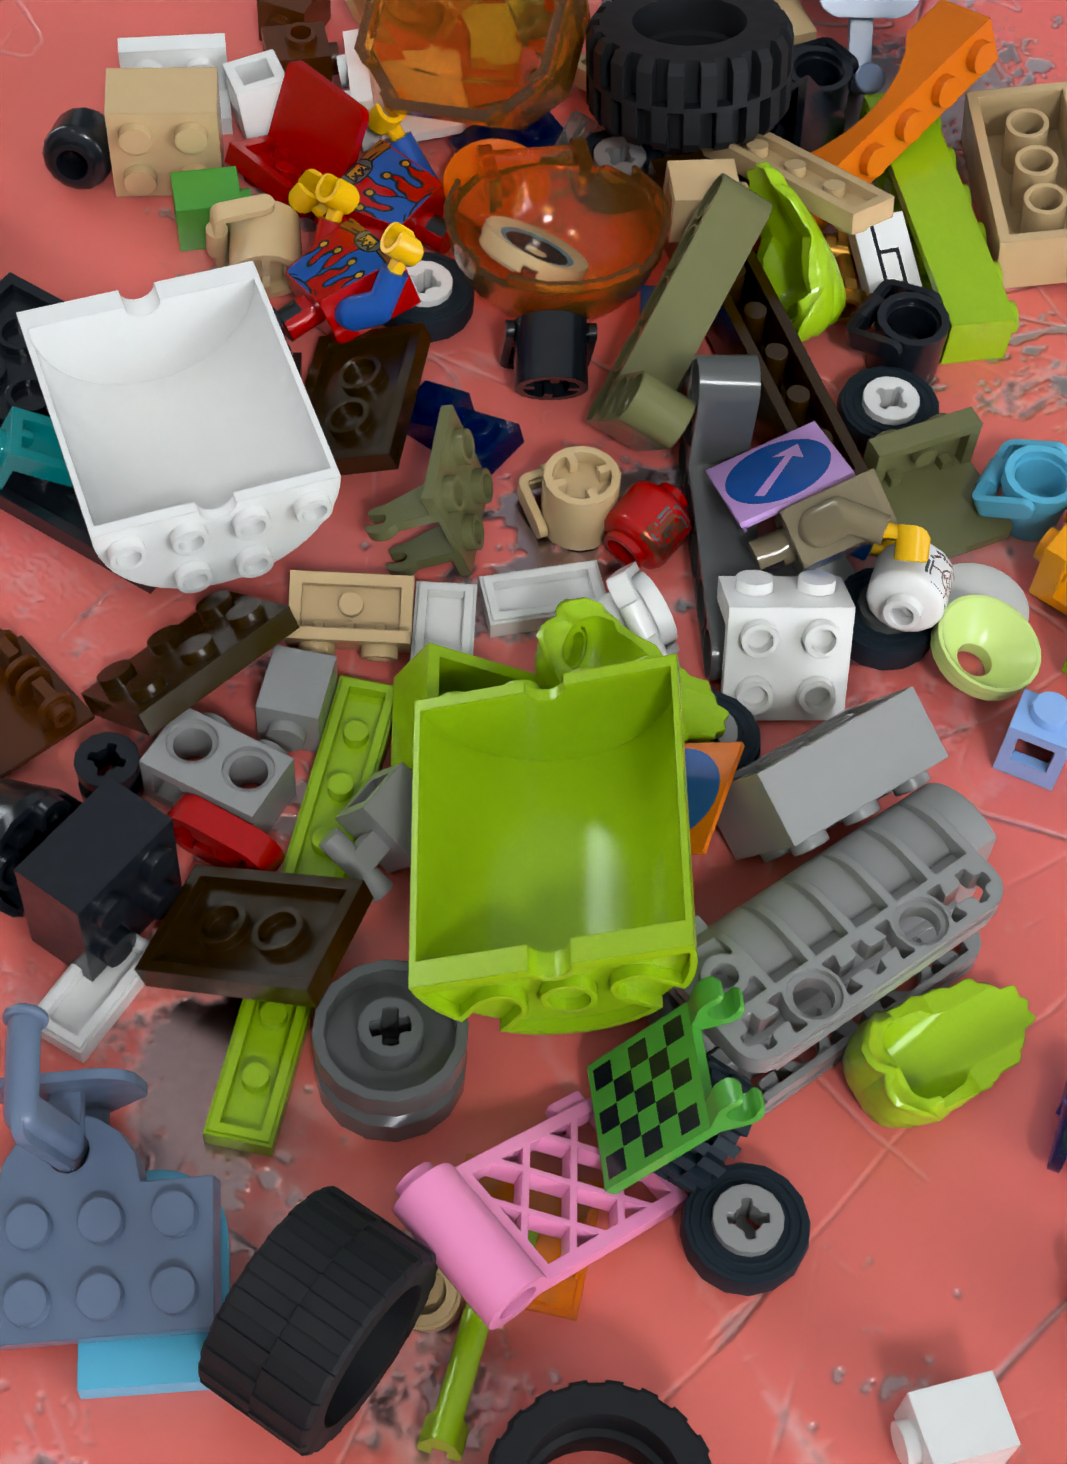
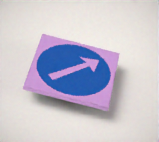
[705,421,855,532]

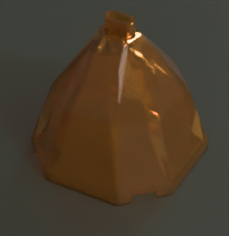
[354,0,590,130]

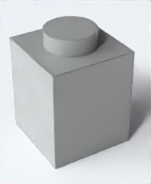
[255,645,338,753]

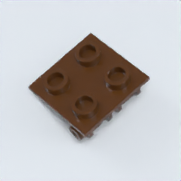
[0,628,95,778]

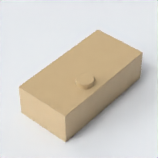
[961,81,1067,289]

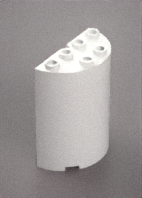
[16,261,341,593]

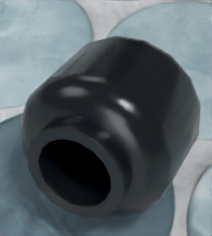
[42,107,112,189]

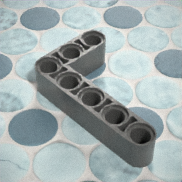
[678,354,760,681]

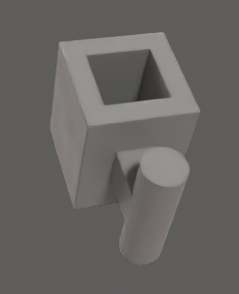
[319,762,413,902]

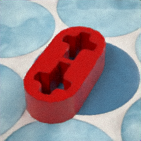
[166,793,285,872]

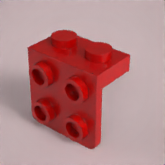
[225,60,369,218]

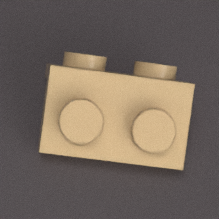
[284,570,415,662]

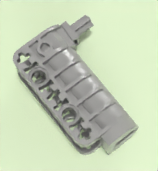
[645,783,1004,1115]

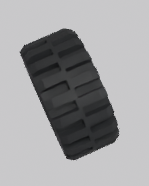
[586,0,794,152]

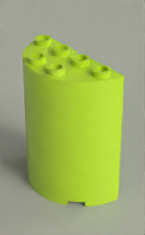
[408,653,698,1035]

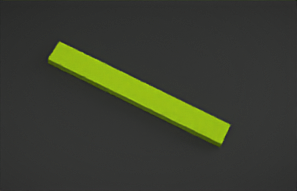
[202,675,393,1157]

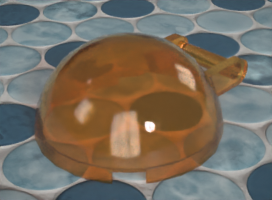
[444,137,671,323]

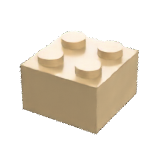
[104,67,224,197]

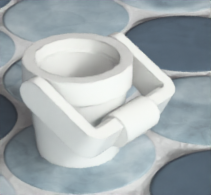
[596,561,680,656]

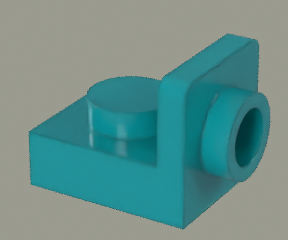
[0,406,73,490]

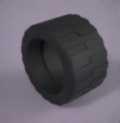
[198,1186,438,1456]
[488,1379,712,1464]

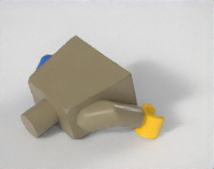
[748,468,931,575]

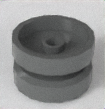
[312,959,469,1142]

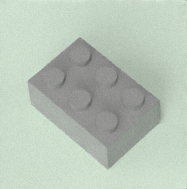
[717,686,949,863]

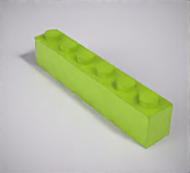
[859,93,1019,364]

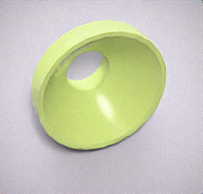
[930,594,1041,701]

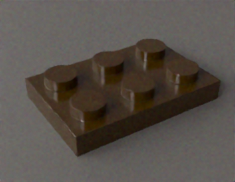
[305,322,432,475]
[81,590,300,736]
[134,864,374,1008]

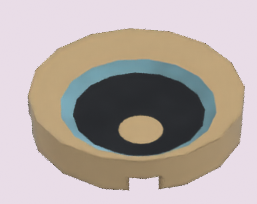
[479,216,589,290]

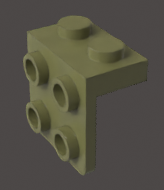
[863,407,1013,559]

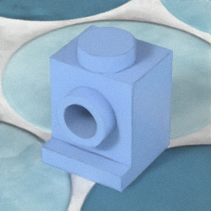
[992,689,1067,791]

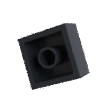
[14,777,182,982]

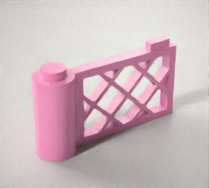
[393,1090,688,1330]

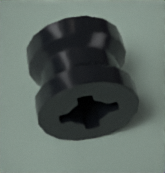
[74,732,144,801]

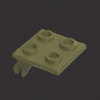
[364,405,493,576]

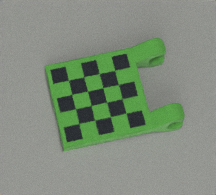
[587,976,765,1195]

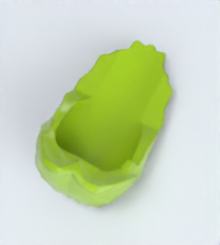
[747,161,846,342]
[535,597,729,743]
[842,978,1036,1128]

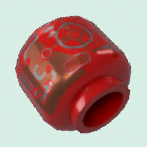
[603,481,692,569]

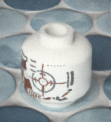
[866,543,955,632]

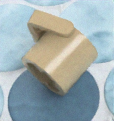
[206,194,302,298]
[516,445,622,551]

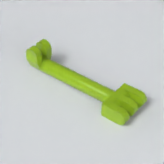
[417,1230,539,1462]

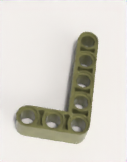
[586,173,772,452]

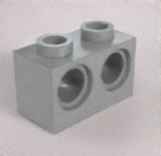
[139,708,296,834]

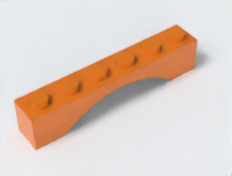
[748,0,999,252]

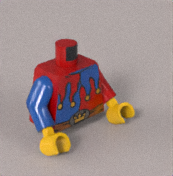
[288,93,458,254]
[277,173,424,344]

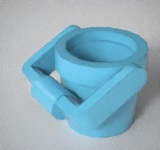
[972,439,1067,541]

